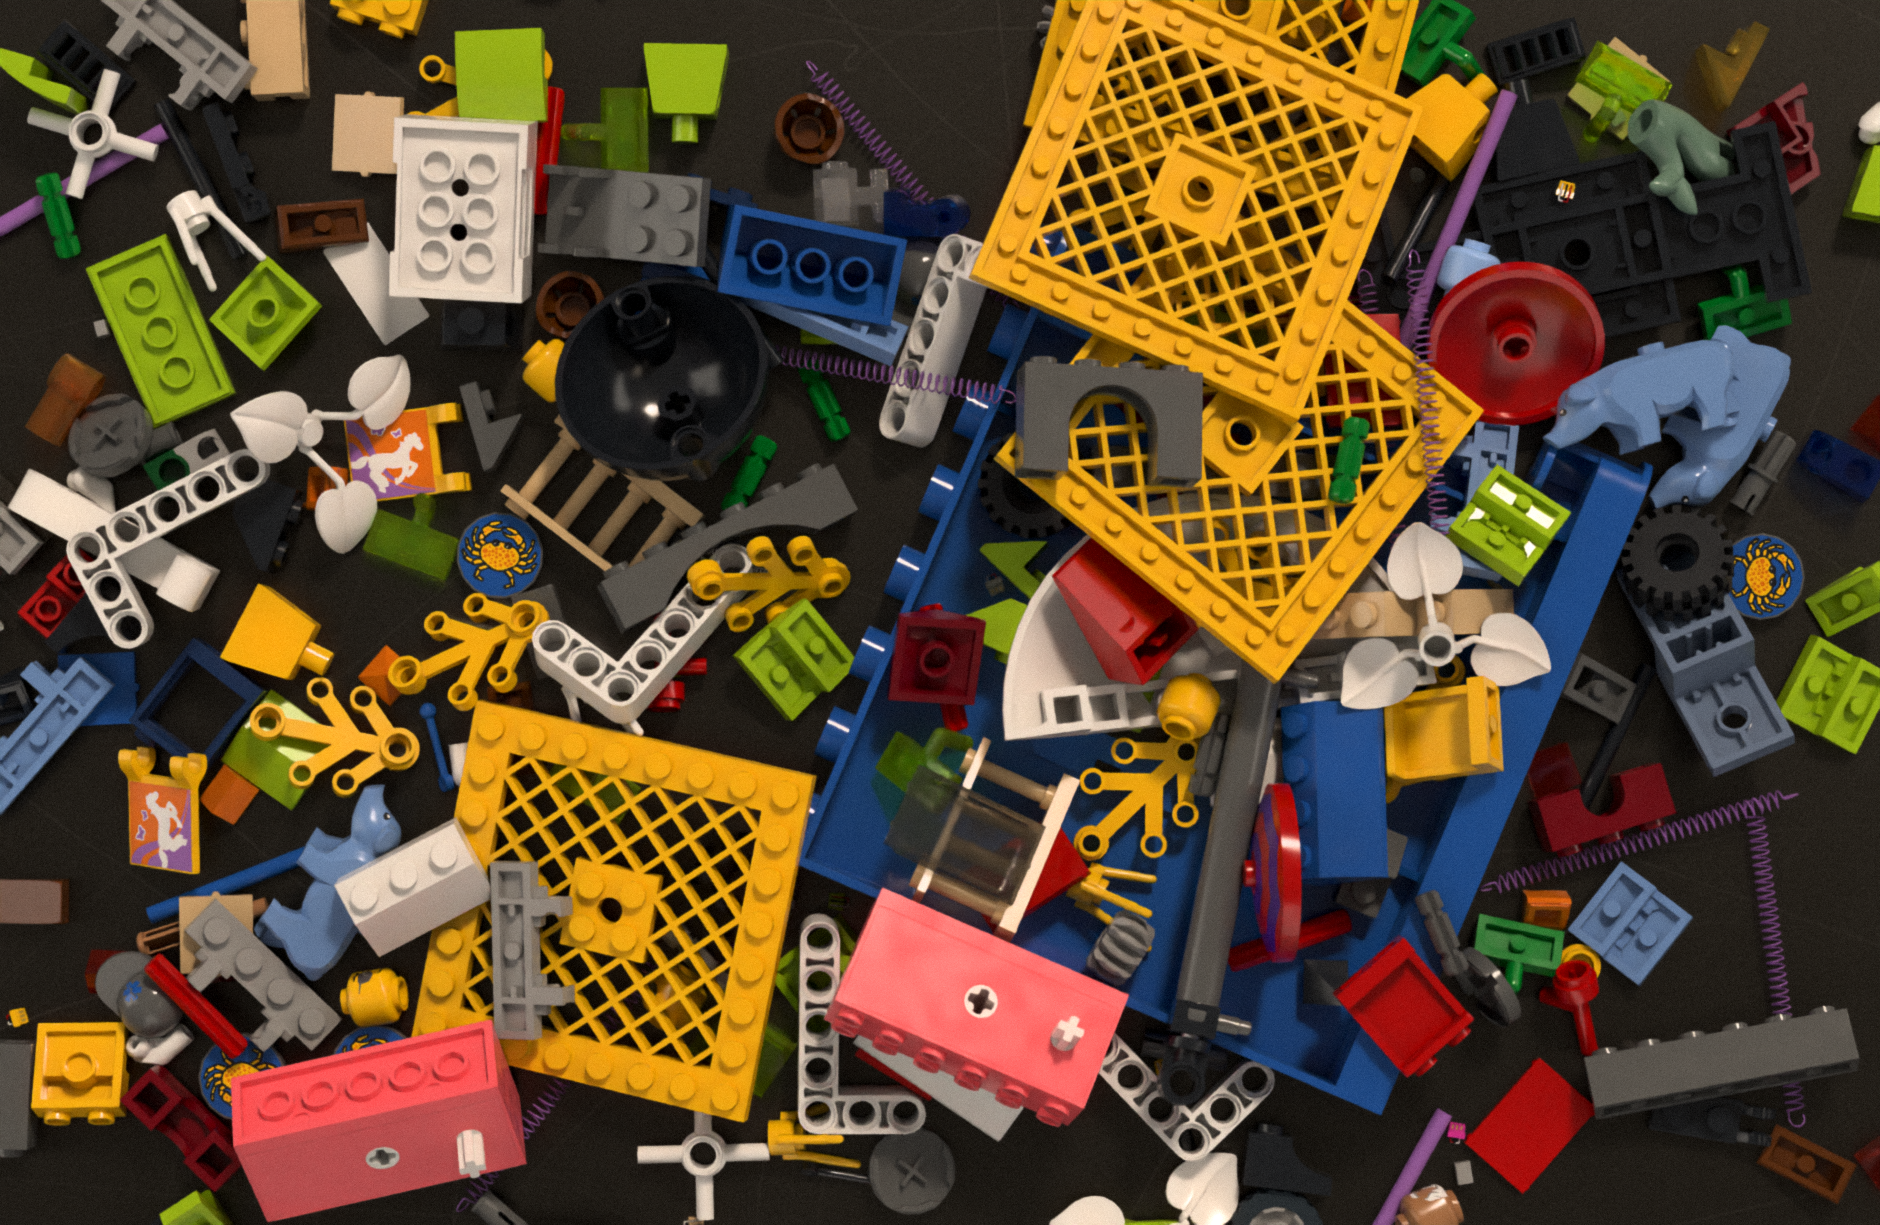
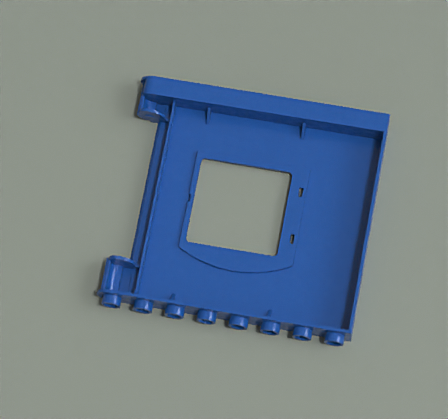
[799,216,1653,1115]

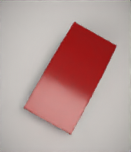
[17,548,94,639]

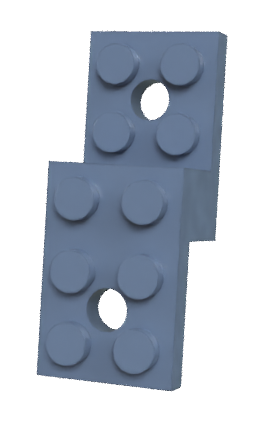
[1616,551,1795,777]

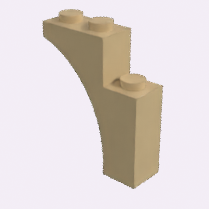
[1313,589,1514,639]

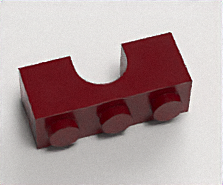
[1527,763,1676,858]
[120,1064,242,1192]

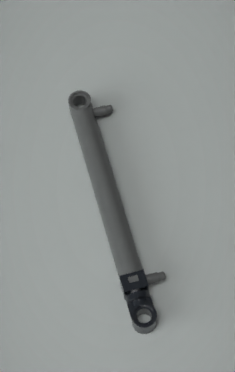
[1157,659,1320,1106]

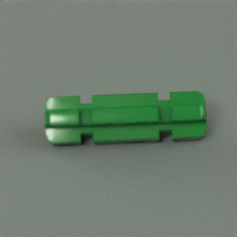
[35,173,81,259]
[798,358,850,442]
[1328,417,1370,504]
[721,435,777,511]

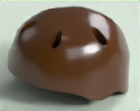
[773,93,844,165]
[536,271,605,340]

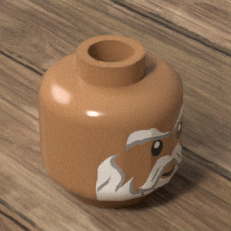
[1395,1184,1464,1225]

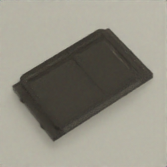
[883,765,1046,906]

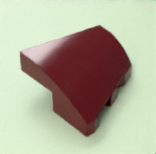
[1726,82,1821,194]

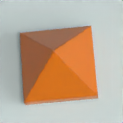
[357,645,415,706]

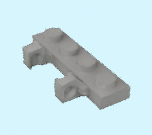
[101,0,258,111]
[490,861,575,1040]
[184,898,342,1052]

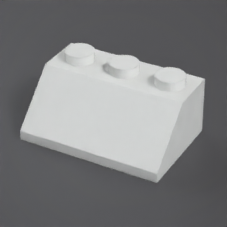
[334,817,491,957]

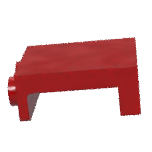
[1332,935,1474,1078]

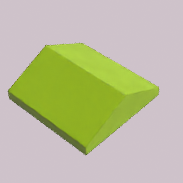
[209,255,322,371]
[221,689,330,811]

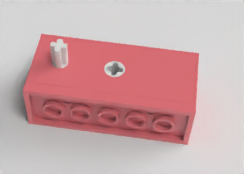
[823,887,1129,1127]
[231,1020,527,1223]

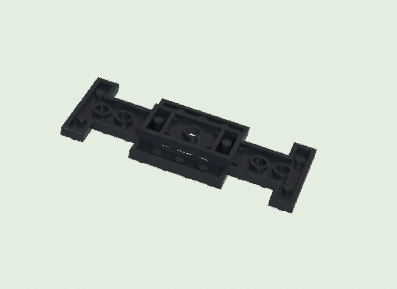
[1356,121,1812,355]

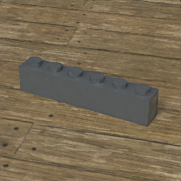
[1584,1006,1859,1120]

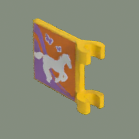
[344,403,472,502]
[118,746,207,874]

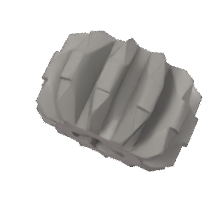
[1086,909,1155,986]

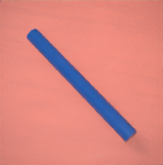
[146,846,305,924]

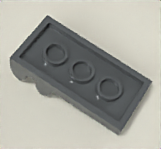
[538,164,711,267]

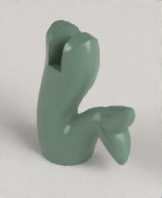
[1628,99,1736,215]

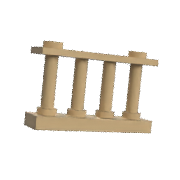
[501,414,706,571]
[908,737,1080,943]

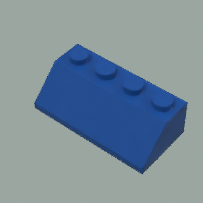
[717,204,907,326]
[1281,701,1388,886]

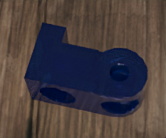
[883,187,971,237]
[1796,430,1880,503]

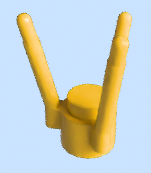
[1066,861,1157,952]
[768,1101,861,1169]

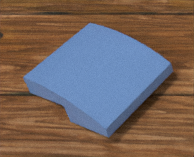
[1568,861,1693,987]

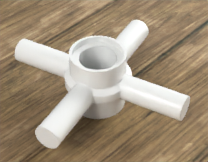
[27,69,159,199]
[637,1111,770,1220]

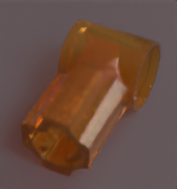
[25,353,106,447]

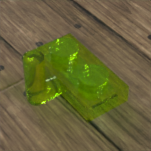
[1575,40,1673,142]
[561,88,649,173]
[363,493,460,580]
[875,727,973,816]

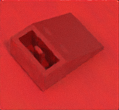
[1052,538,1199,686]

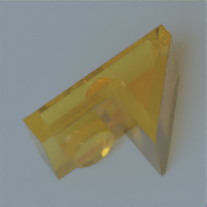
[1695,21,1770,112]

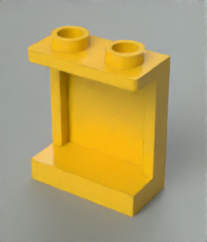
[1383,676,1504,784]

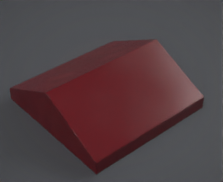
[887,609,986,705]

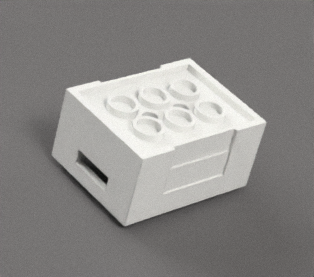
[389,114,538,303]

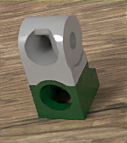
[143,429,231,504]

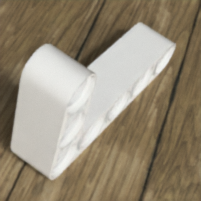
[879,234,994,448]
[66,449,270,649]
[8,469,220,612]
[532,544,753,724]
[797,913,926,1134]
[1098,1032,1275,1161]

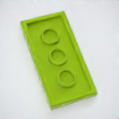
[85,234,237,429]

